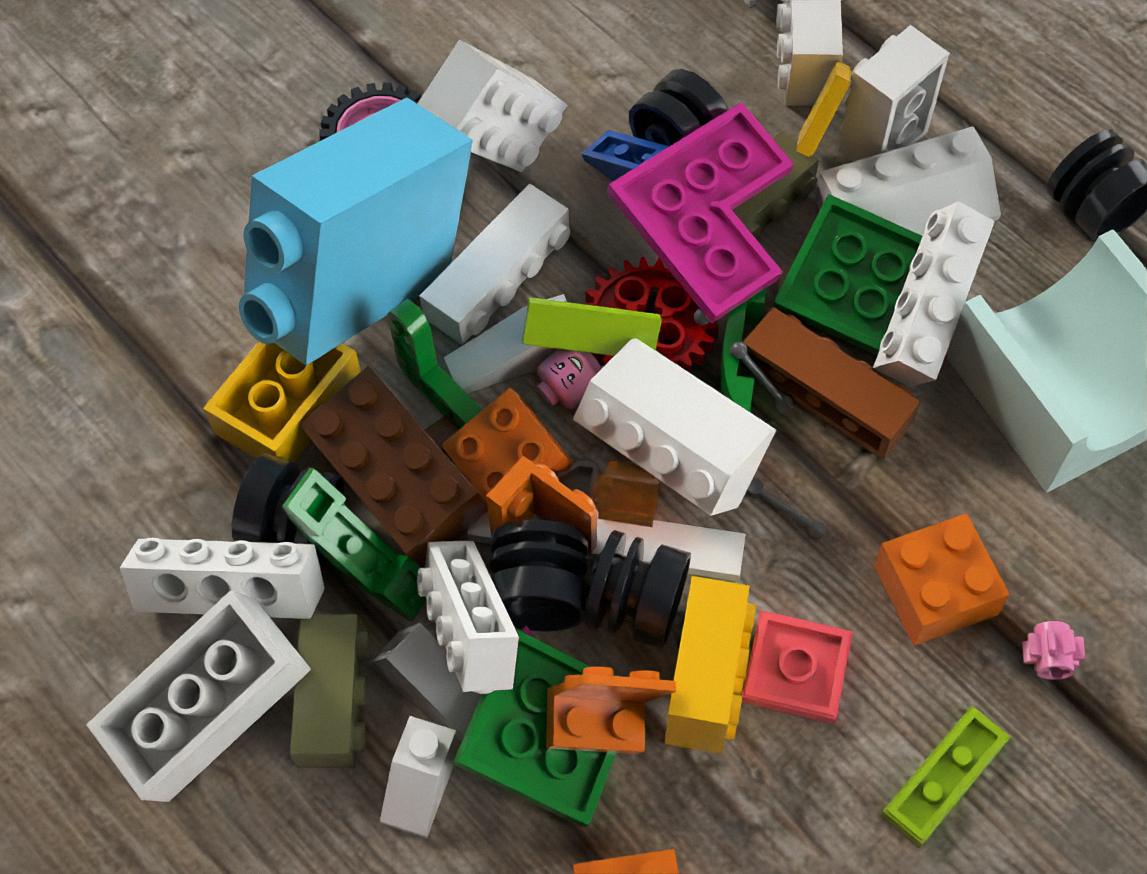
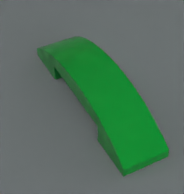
[720,288,766,412]
[282,468,427,621]

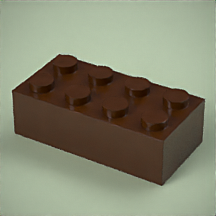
[299,366,488,568]

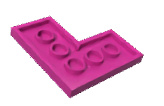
[607,102,794,323]

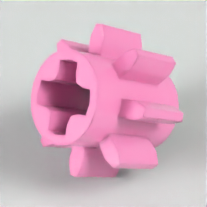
[1022,621,1086,680]

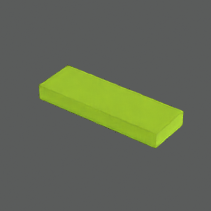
[522,297,662,356]
[880,706,1011,849]

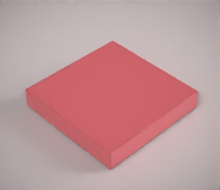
[742,610,853,725]

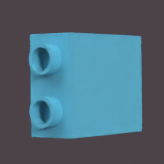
[239,97,473,366]

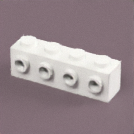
[419,183,570,345]
[873,201,995,387]
[417,541,519,694]

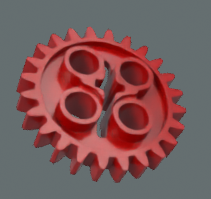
[581,257,719,374]

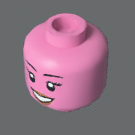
[536,349,602,409]

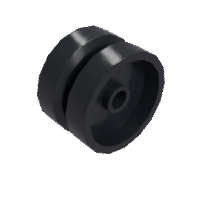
[629,69,729,147]

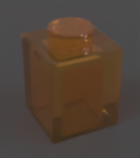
[592,460,661,527]

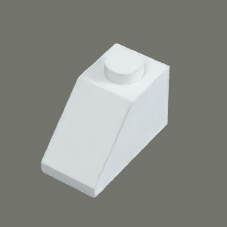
[380,716,460,839]

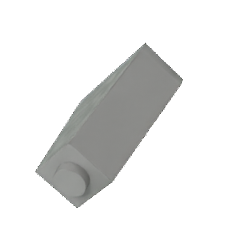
[368,623,482,742]

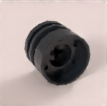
[1047,129,1147,242]
[231,453,344,562]
[490,519,588,632]
[585,530,691,649]

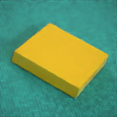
[796,60,851,157]

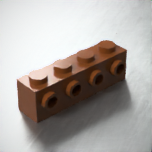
[739,307,921,460]

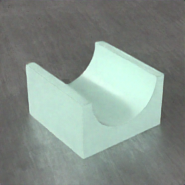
[947,229,1147,493]

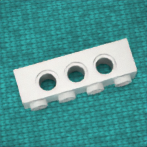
[120,538,325,619]

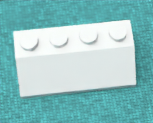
[815,126,1001,236]
[573,338,776,516]

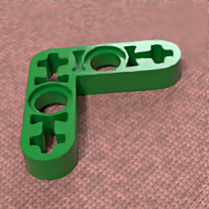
[387,299,483,429]

